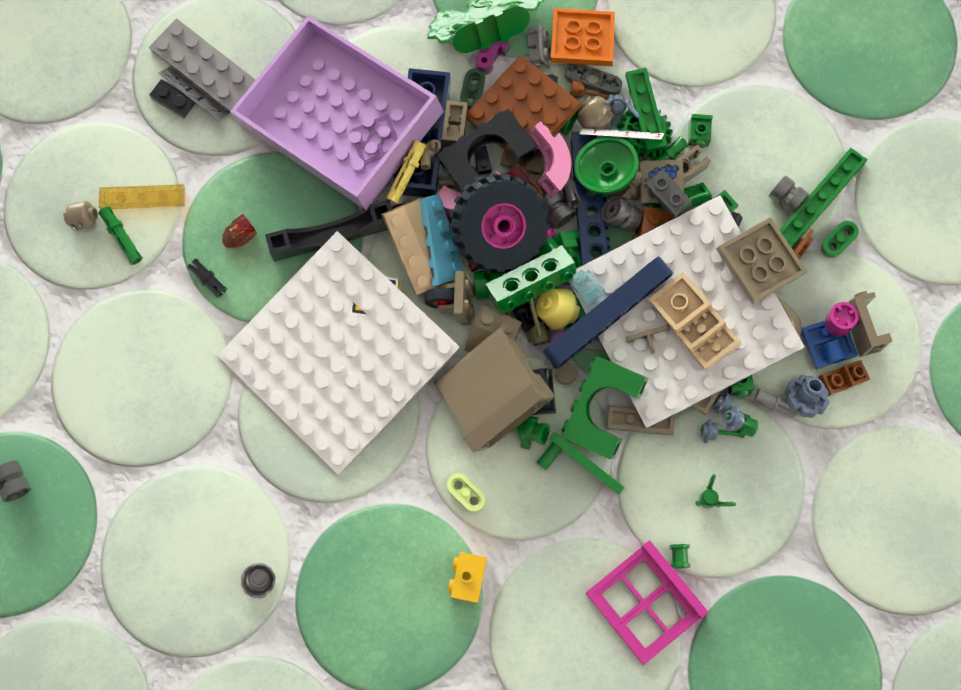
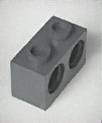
[646,169,692,219]

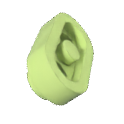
[447,474,485,512]

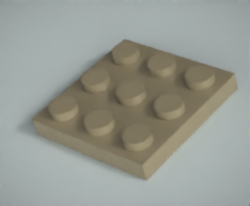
[716,217,807,305]

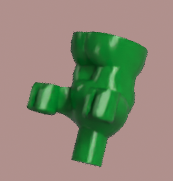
[513,416,550,450]

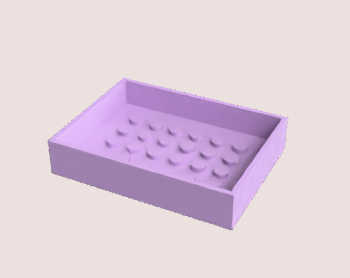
[230,16,444,210]

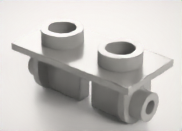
[527,23,551,68]

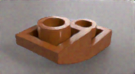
[818,360,870,397]

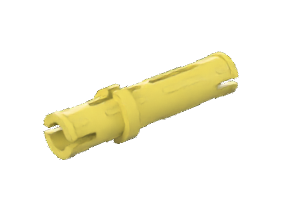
[386,140,427,204]

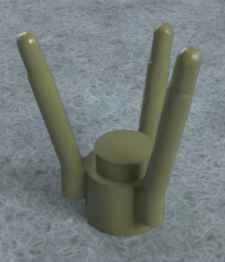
[525,299,551,346]

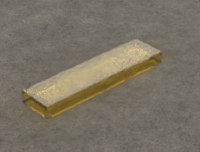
[99,184,185,210]

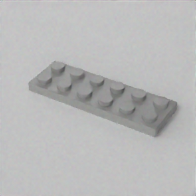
[149,18,255,114]

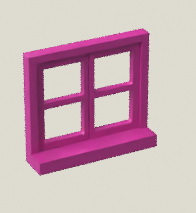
[586,540,709,665]

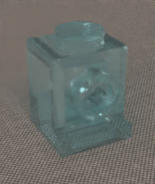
[571,269,605,306]

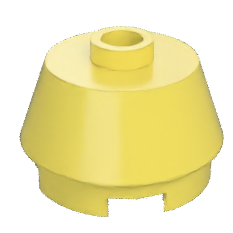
[536,288,580,330]

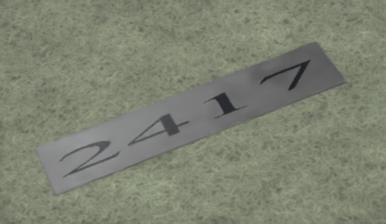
[158,67,229,120]

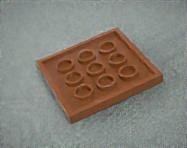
[466,54,582,168]

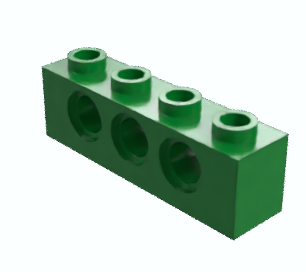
[485,246,577,315]

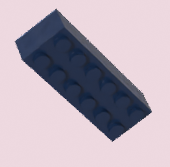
[393,68,451,197]

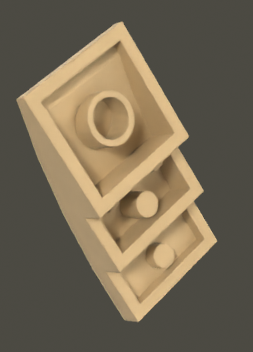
[648,272,741,371]

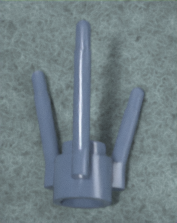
[605,94,640,130]

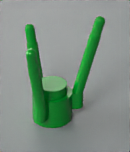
[695,474,736,509]

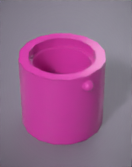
[824,302,859,337]

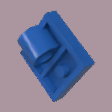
[802,321,858,370]

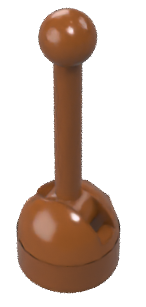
[570,80,614,99]

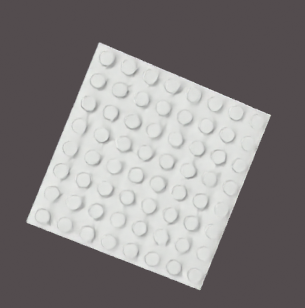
[569,195,805,428]
[217,231,460,475]

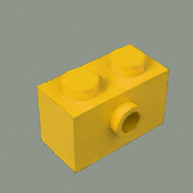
[448,552,487,604]

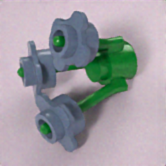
[700,392,758,443]

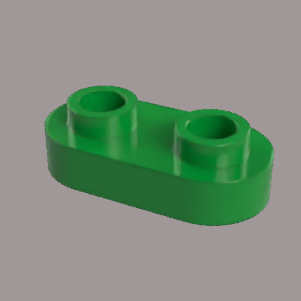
[821,221,859,258]

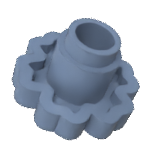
[785,375,830,418]

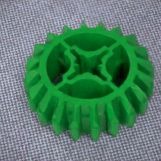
[617,109,673,161]

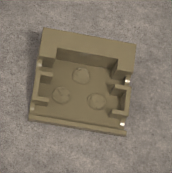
[436,326,555,452]

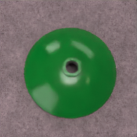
[575,136,639,194]

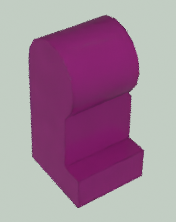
[475,41,509,75]

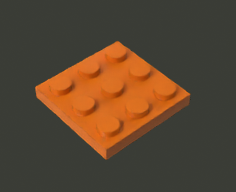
[550,8,615,66]

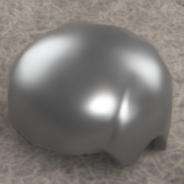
[241,563,276,598]

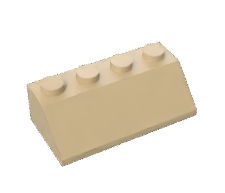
[382,198,440,295]

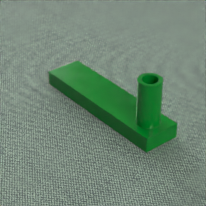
[625,68,667,153]
[536,432,624,494]

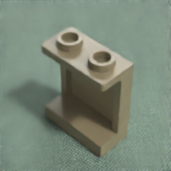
[849,291,893,357]

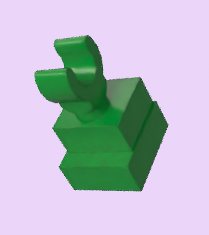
[553,230,581,267]

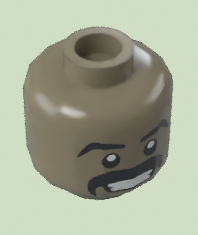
[63,201,98,230]

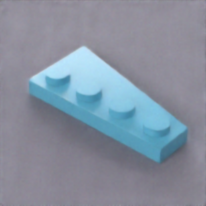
[420,194,464,287]

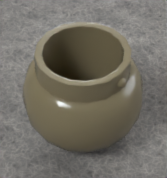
[577,96,615,129]

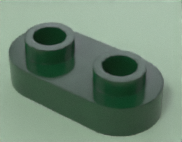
[460,69,485,110]

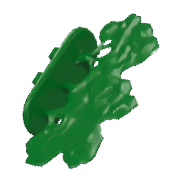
[427,0,544,53]

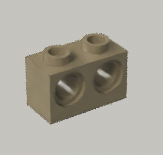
[442,100,468,149]

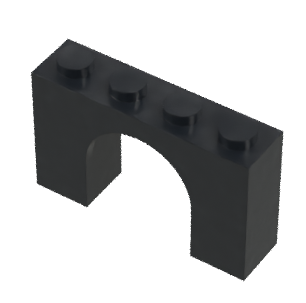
[437,109,538,194]

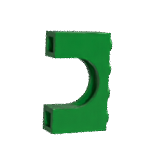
[561,356,649,459]

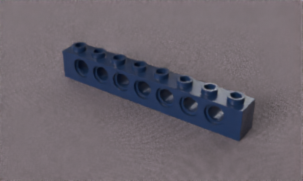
[570,131,610,266]

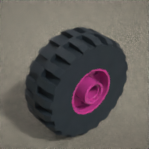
[449,173,550,274]

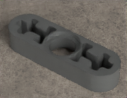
[564,64,622,95]

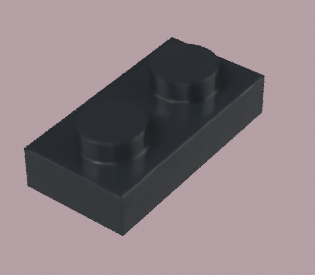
[149,79,196,119]

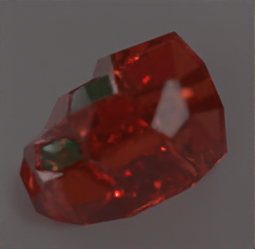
[222,214,257,248]

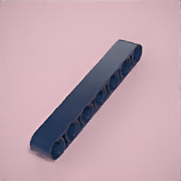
[542,256,674,369]

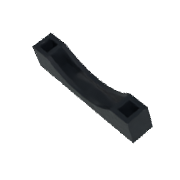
[265,200,392,262]

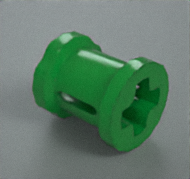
[669,544,691,569]

